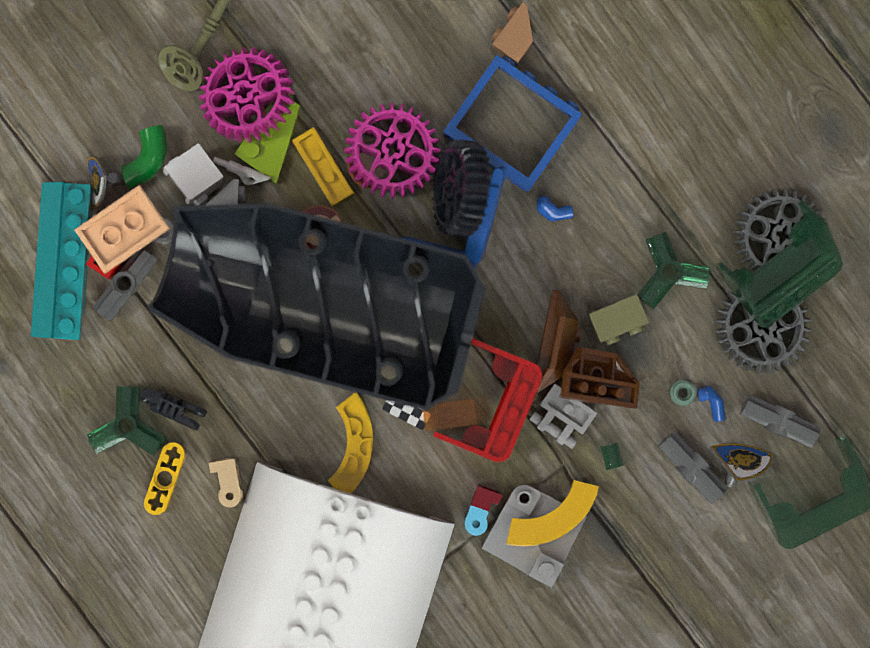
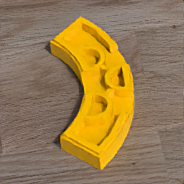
[328,392,373,494]
[506,480,599,547]

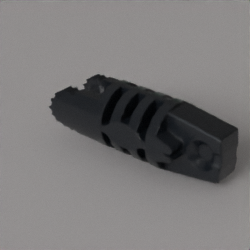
[140,387,207,431]

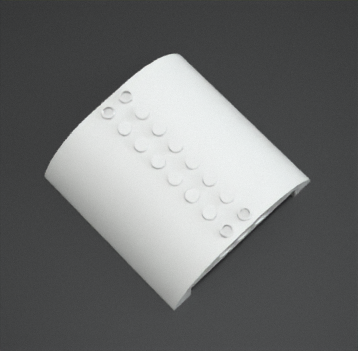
[198,462,455,648]

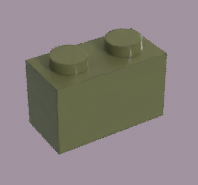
[587,294,649,346]

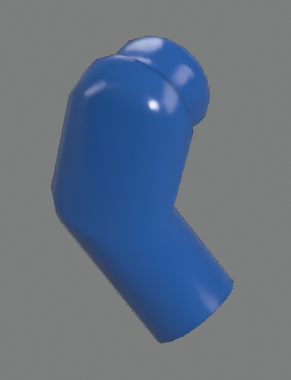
[537,196,573,222]
[697,385,726,422]

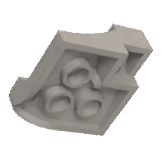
[481,484,587,588]

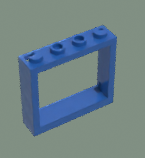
[443,55,582,193]

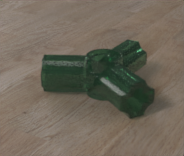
[637,232,710,309]
[87,386,166,456]

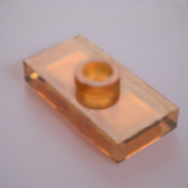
[423,399,477,431]

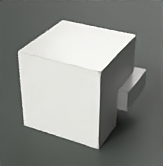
[163,143,224,205]

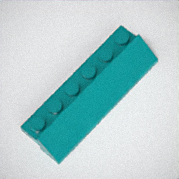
[31,182,92,340]

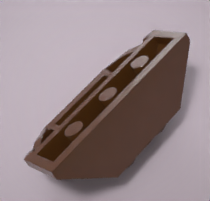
[537,289,582,393]
[561,347,640,409]

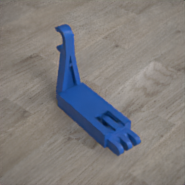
[403,166,507,269]

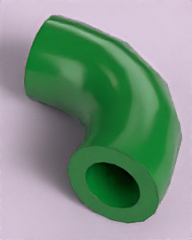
[121,125,167,190]

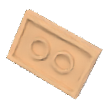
[75,185,170,273]

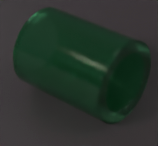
[600,443,623,470]

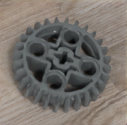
[733,188,830,284]
[714,278,812,373]

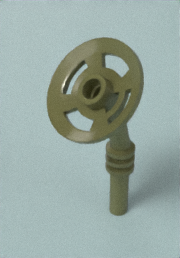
[159,0,230,91]

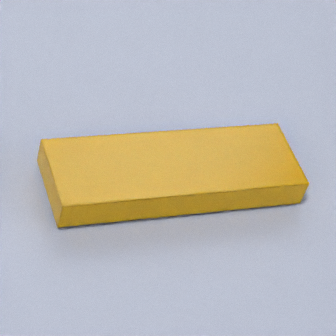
[292,127,354,207]

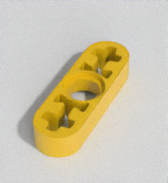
[144,442,186,515]

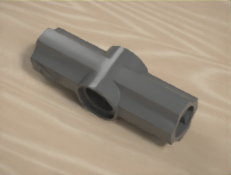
[92,248,159,321]
[740,394,821,448]
[658,431,728,504]

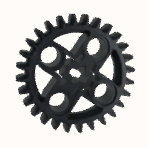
[431,140,492,237]

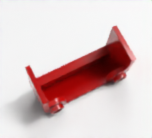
[433,338,542,462]

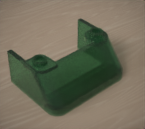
[717,200,843,327]
[747,437,870,549]

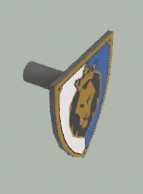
[87,156,126,210]
[710,443,773,487]

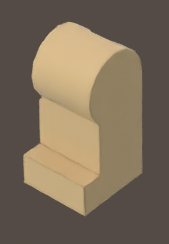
[209,456,243,508]

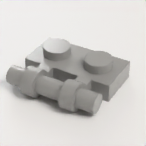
[529,384,597,449]

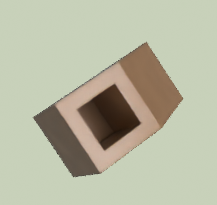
[491,2,533,66]

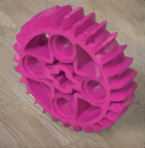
[198,47,295,143]
[344,102,440,199]

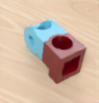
[465,484,502,536]

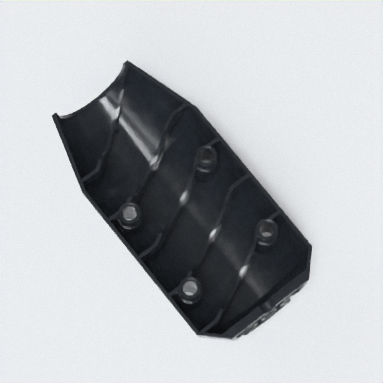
[147,203,486,411]

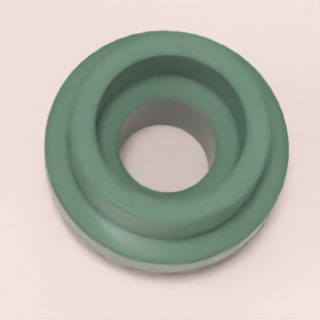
[670,380,696,406]

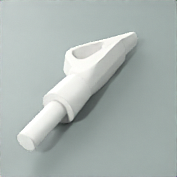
[213,157,270,185]

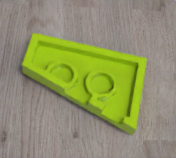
[235,102,301,184]

